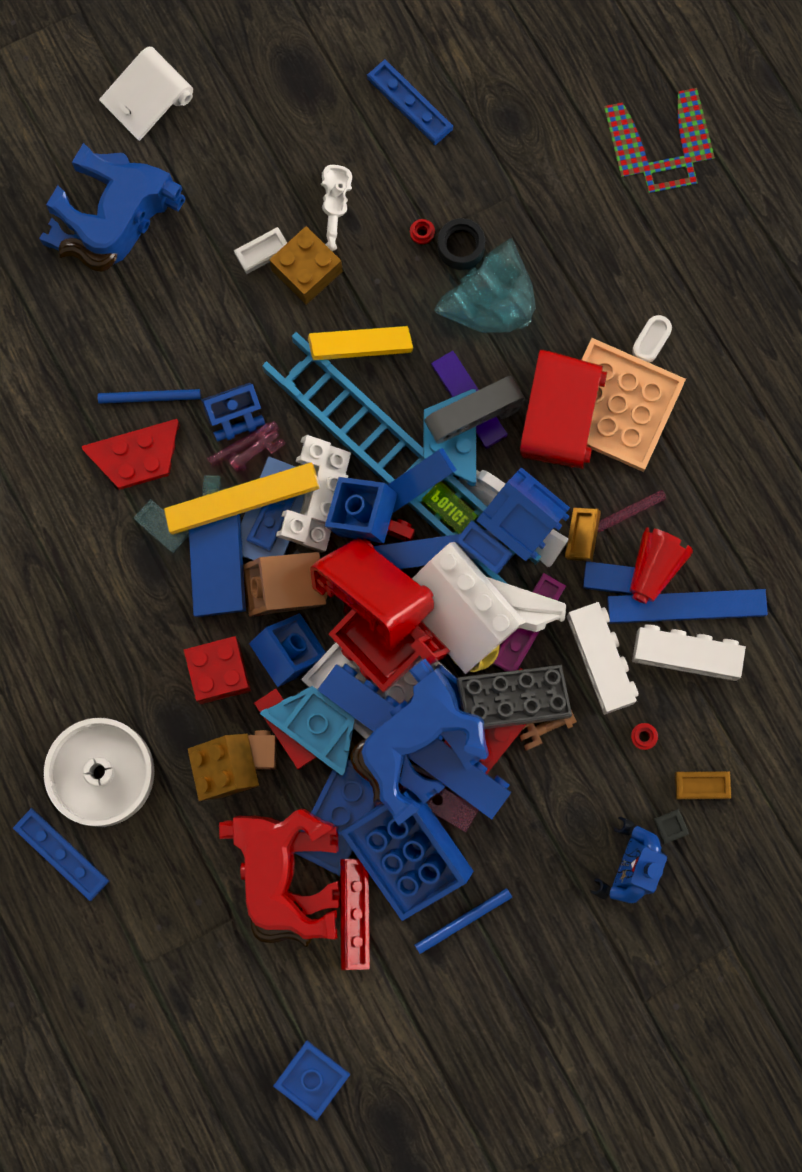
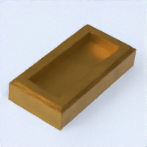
[565,508,601,562]
[675,772,731,799]

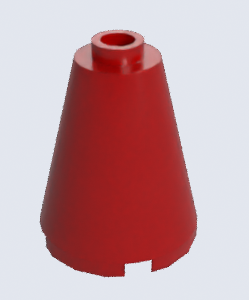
[630,528,693,604]

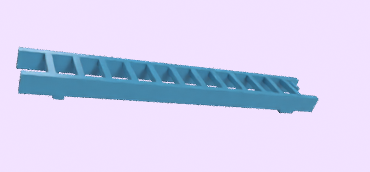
[262,332,541,584]

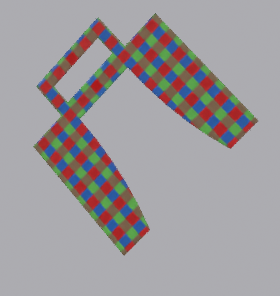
[604,88,715,193]

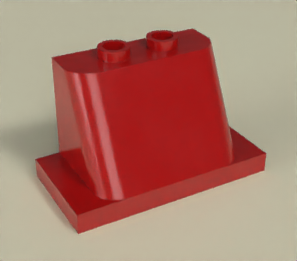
[329,609,450,692]

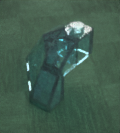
[434,238,536,333]

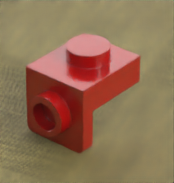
[375,519,415,546]

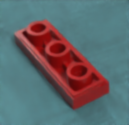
[254,689,317,770]

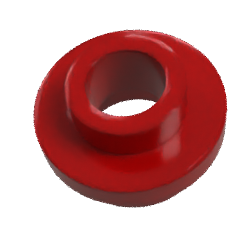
[410,219,435,244]
[631,723,658,750]

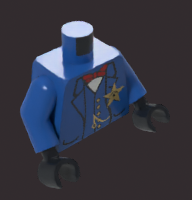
[590,817,667,903]

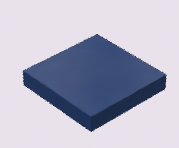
[273,1040,350,1120]

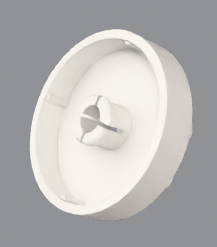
[44,718,154,827]

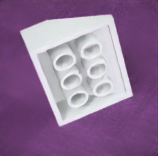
[412,542,525,674]

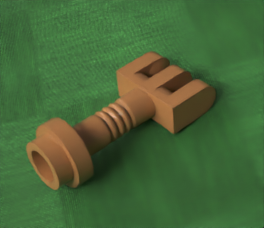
[519,710,577,751]

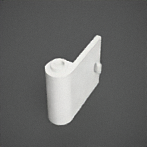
[99,47,193,141]

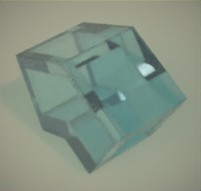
[203,475,222,496]

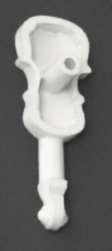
[321,165,352,252]

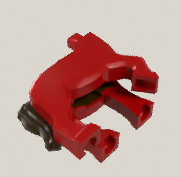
[219,809,341,947]

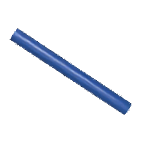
[98,389,201,404]
[415,888,512,954]

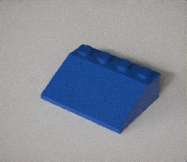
[340,787,474,921]

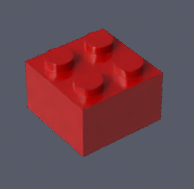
[184,636,251,705]

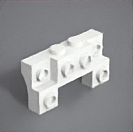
[276,435,351,553]

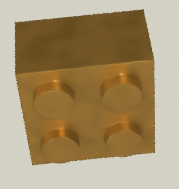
[269,226,343,305]
[188,733,259,801]

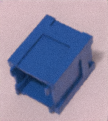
[476,468,570,561]

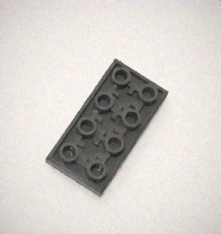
[457,665,572,729]

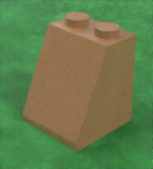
[243,552,327,617]

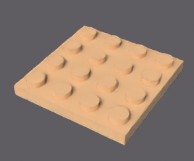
[582,338,686,472]

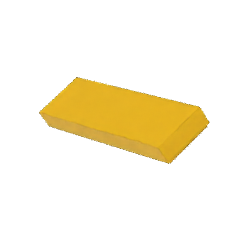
[308,326,413,360]

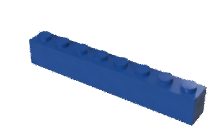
[318,663,511,819]

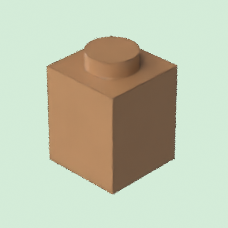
[248,730,277,770]

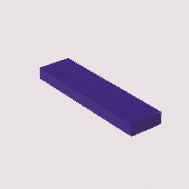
[431,351,508,450]

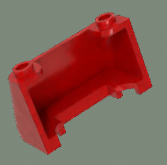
[520,350,607,469]
[310,538,434,651]

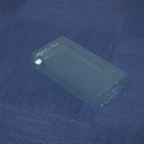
[133,499,189,553]

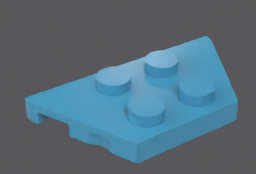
[423,389,476,486]
[260,686,355,777]

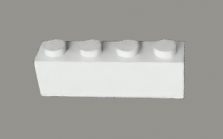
[567,602,638,715]
[632,625,746,681]

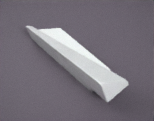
[458,470,568,567]
[487,577,566,632]

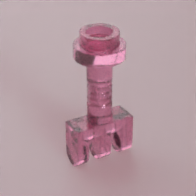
[228,422,285,472]

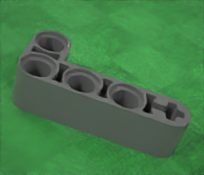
[424,376,525,444]

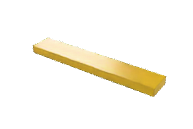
[164,462,320,535]

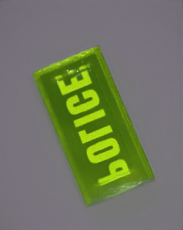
[422,481,478,534]

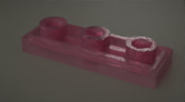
[399,772,479,833]

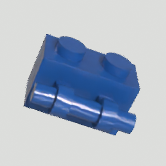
[201,383,265,442]

